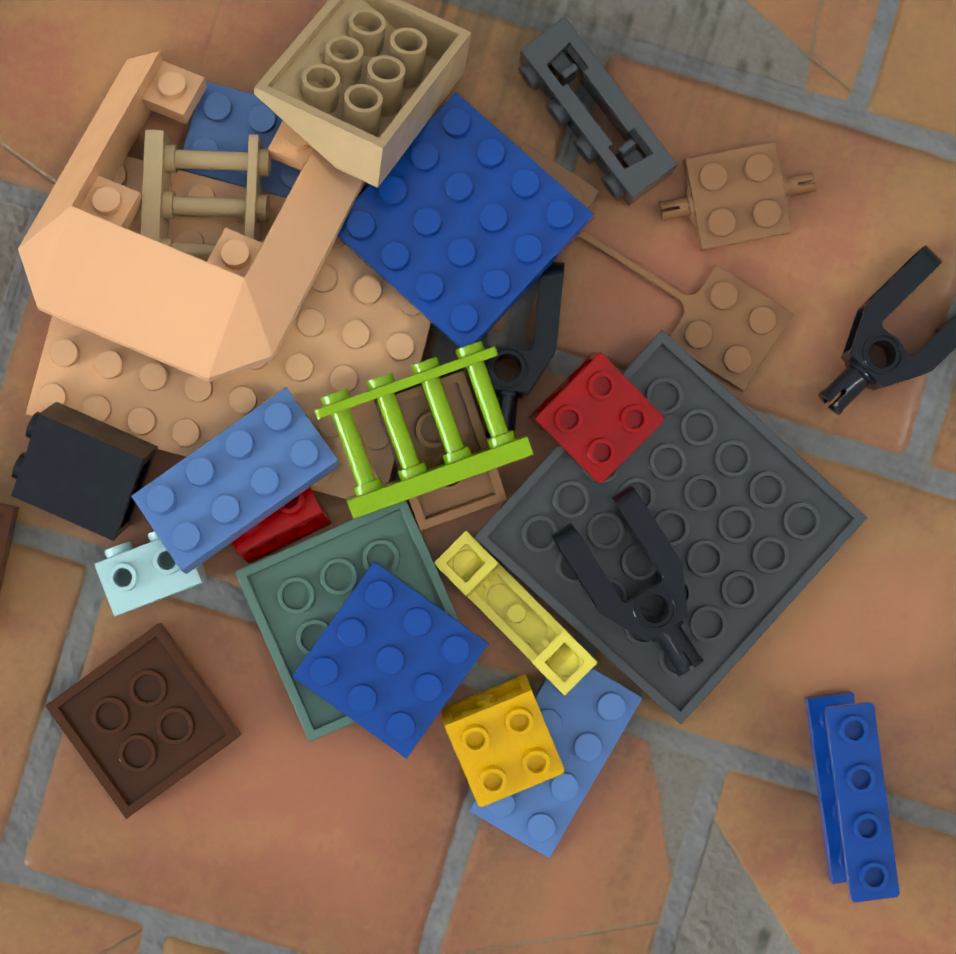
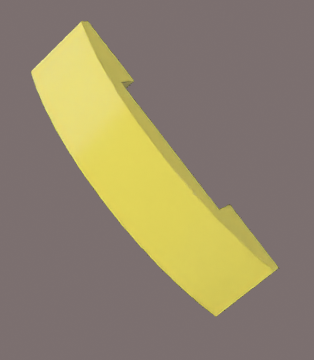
[434,531,598,696]

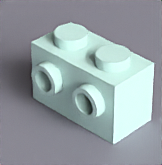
[94,531,209,616]

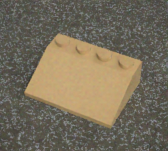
[254,0,471,188]

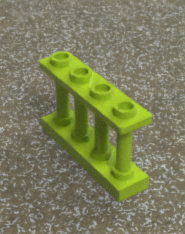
[314,341,534,519]

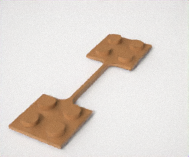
[519,142,793,391]

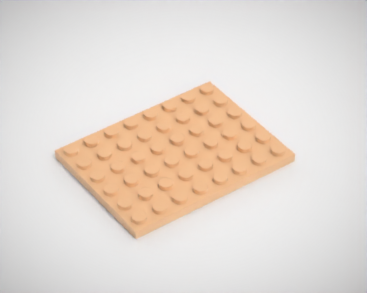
[26,156,432,499]

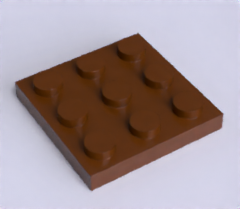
[45,623,242,819]

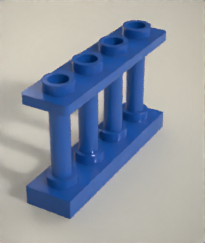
[804,691,900,902]

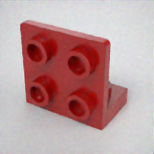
[528,352,664,483]
[232,487,332,564]

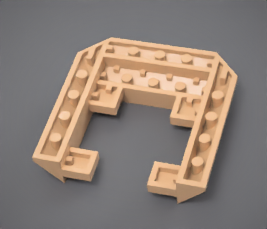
[18,51,365,382]

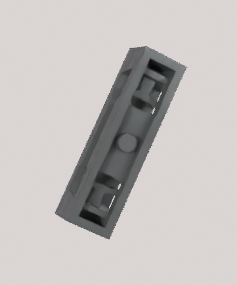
[518,17,677,206]

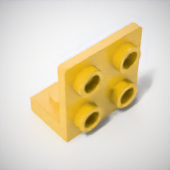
[441,674,564,807]

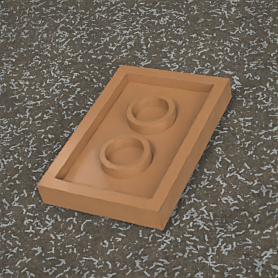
[374,368,507,531]

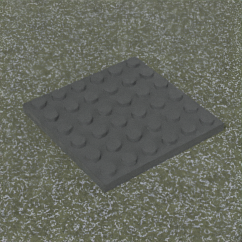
[474,330,867,724]

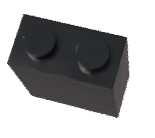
[11,402,158,541]

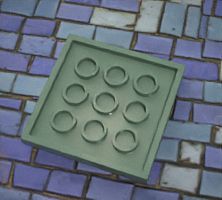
[235,500,480,742]

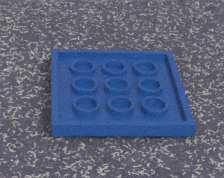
[337,92,594,348]

